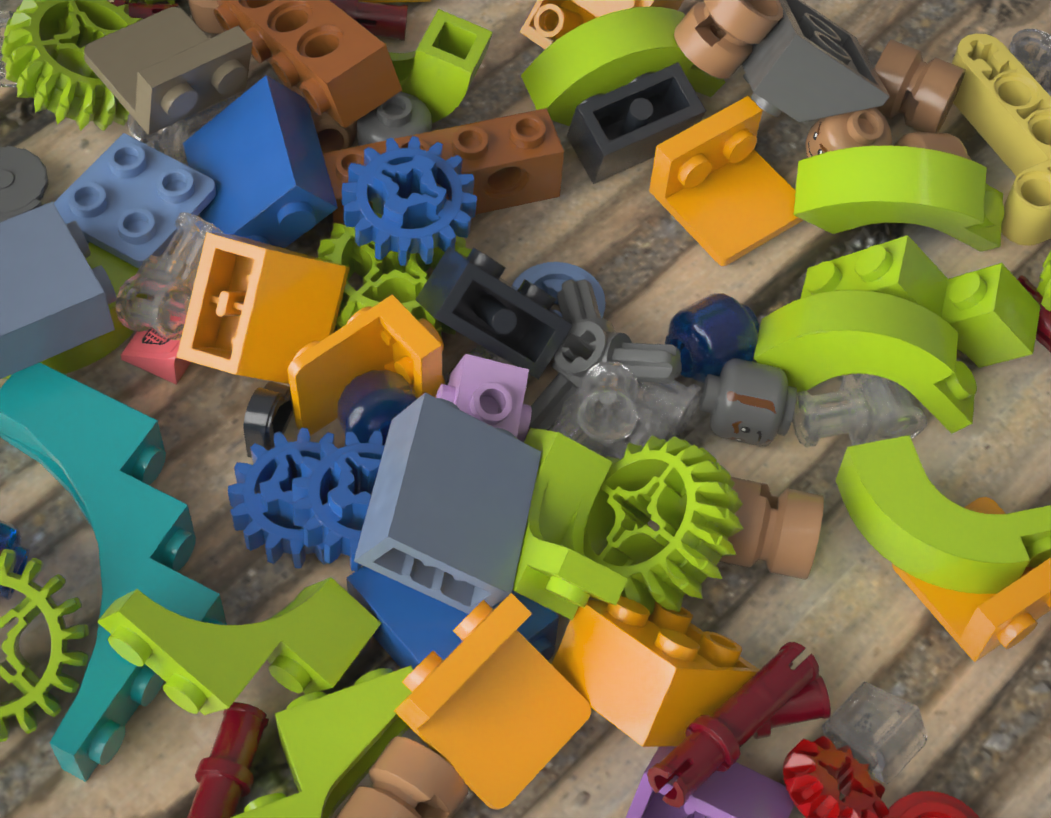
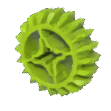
[1,0,143,131]
[317,211,472,336]
[584,435,744,614]
[0,549,89,742]

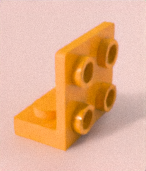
[649,96,803,266]

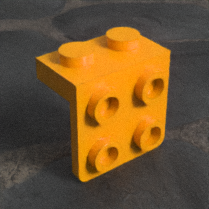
[287,294,445,436]
[892,497,1051,662]
[394,593,591,810]

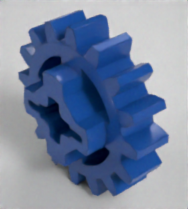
[342,136,477,266]
[228,428,335,568]
[292,431,385,572]

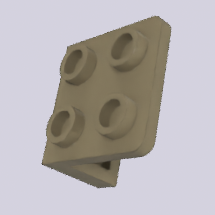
[84,7,253,135]

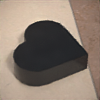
[243,381,294,458]

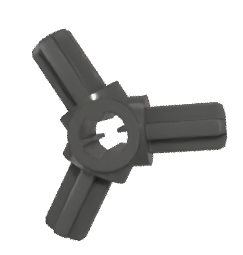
[529,279,682,432]

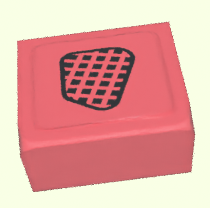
[121,309,191,385]

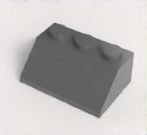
[742,0,890,122]

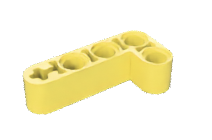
[952,33,1051,246]

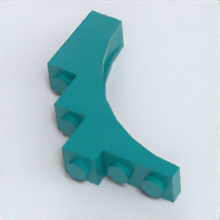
[0,362,227,782]

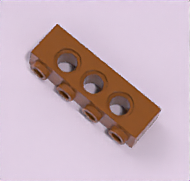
[213,0,402,128]
[323,108,564,232]

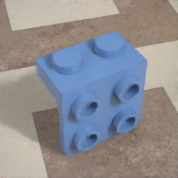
[54,133,216,268]

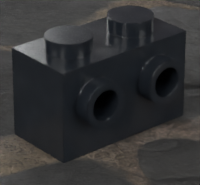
[567,63,706,184]
[416,247,573,380]

